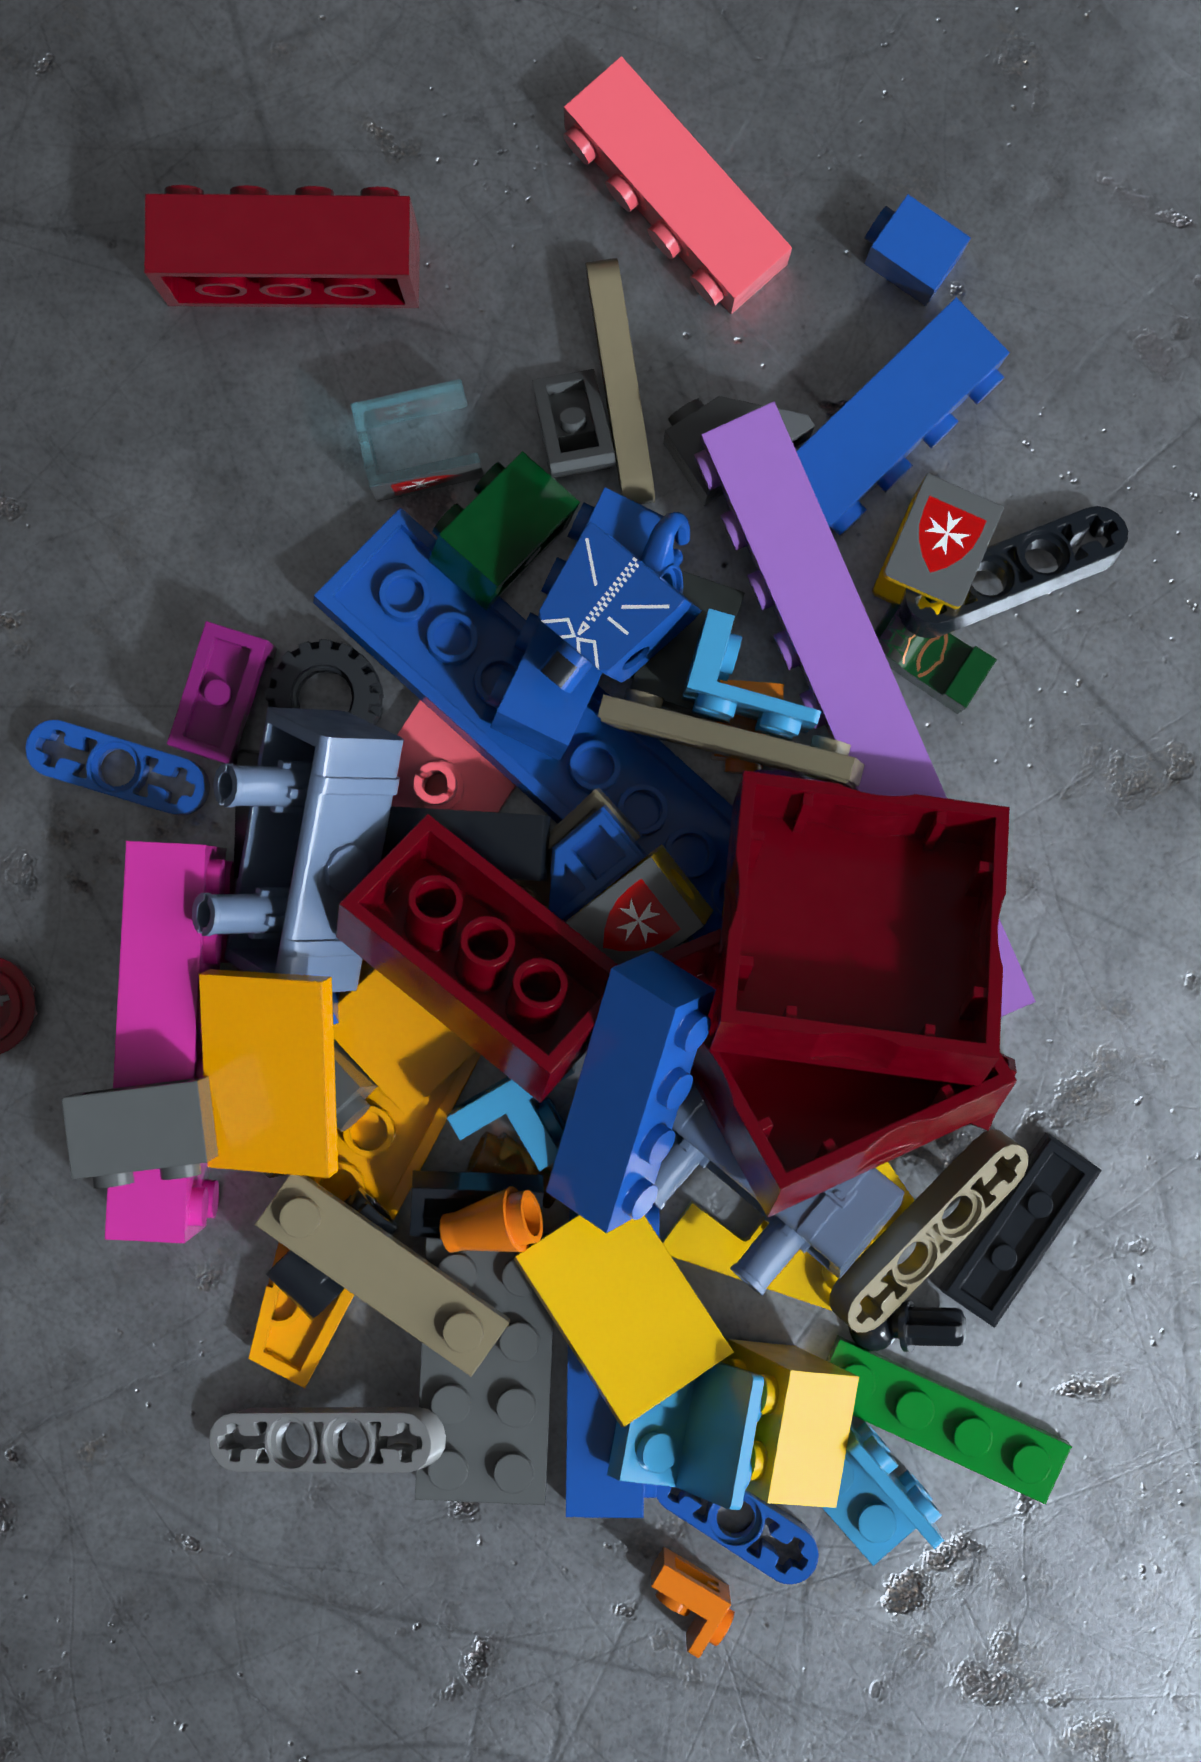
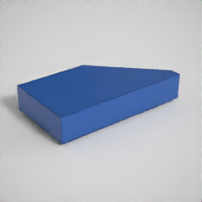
[549,805,647,922]

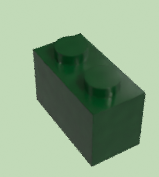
[429,451,580,610]

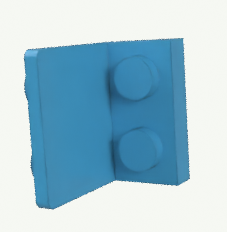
[681,609,821,741]
[607,1362,764,1510]
[822,1421,945,1566]

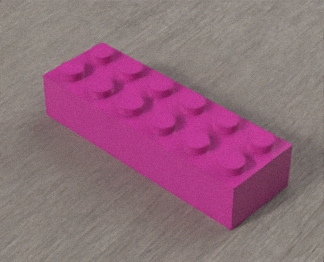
[105,841,236,1244]

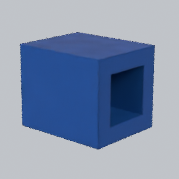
[864,194,971,306]

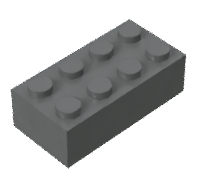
[415,1233,554,1505]

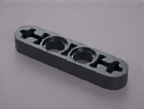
[899,506,1128,638]

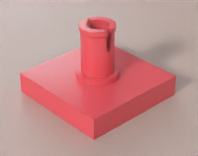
[391,700,517,813]

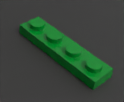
[826,1335,1072,1505]

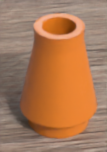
[440,1187,543,1253]

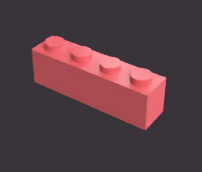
[563,56,792,314]

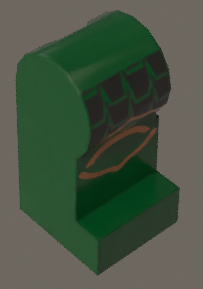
[874,603,997,714]

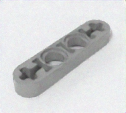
[209,1407,446,1473]

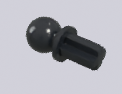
[848,1300,967,1352]

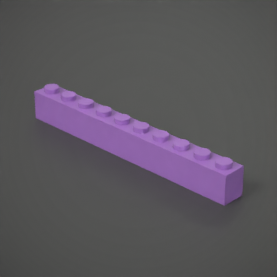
[694,401,1036,1017]

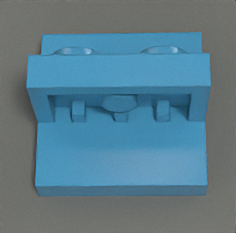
[447,1064,576,1171]

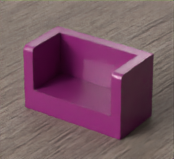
[167,621,277,765]

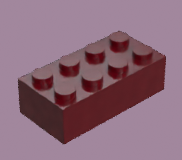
[144,185,420,308]
[336,814,618,1103]

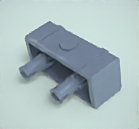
[192,707,404,992]
[653,1082,904,1296]

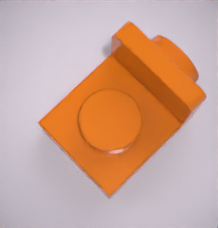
[651,1546,735,1658]

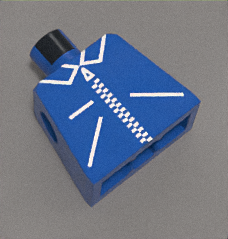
[538,522,702,694]

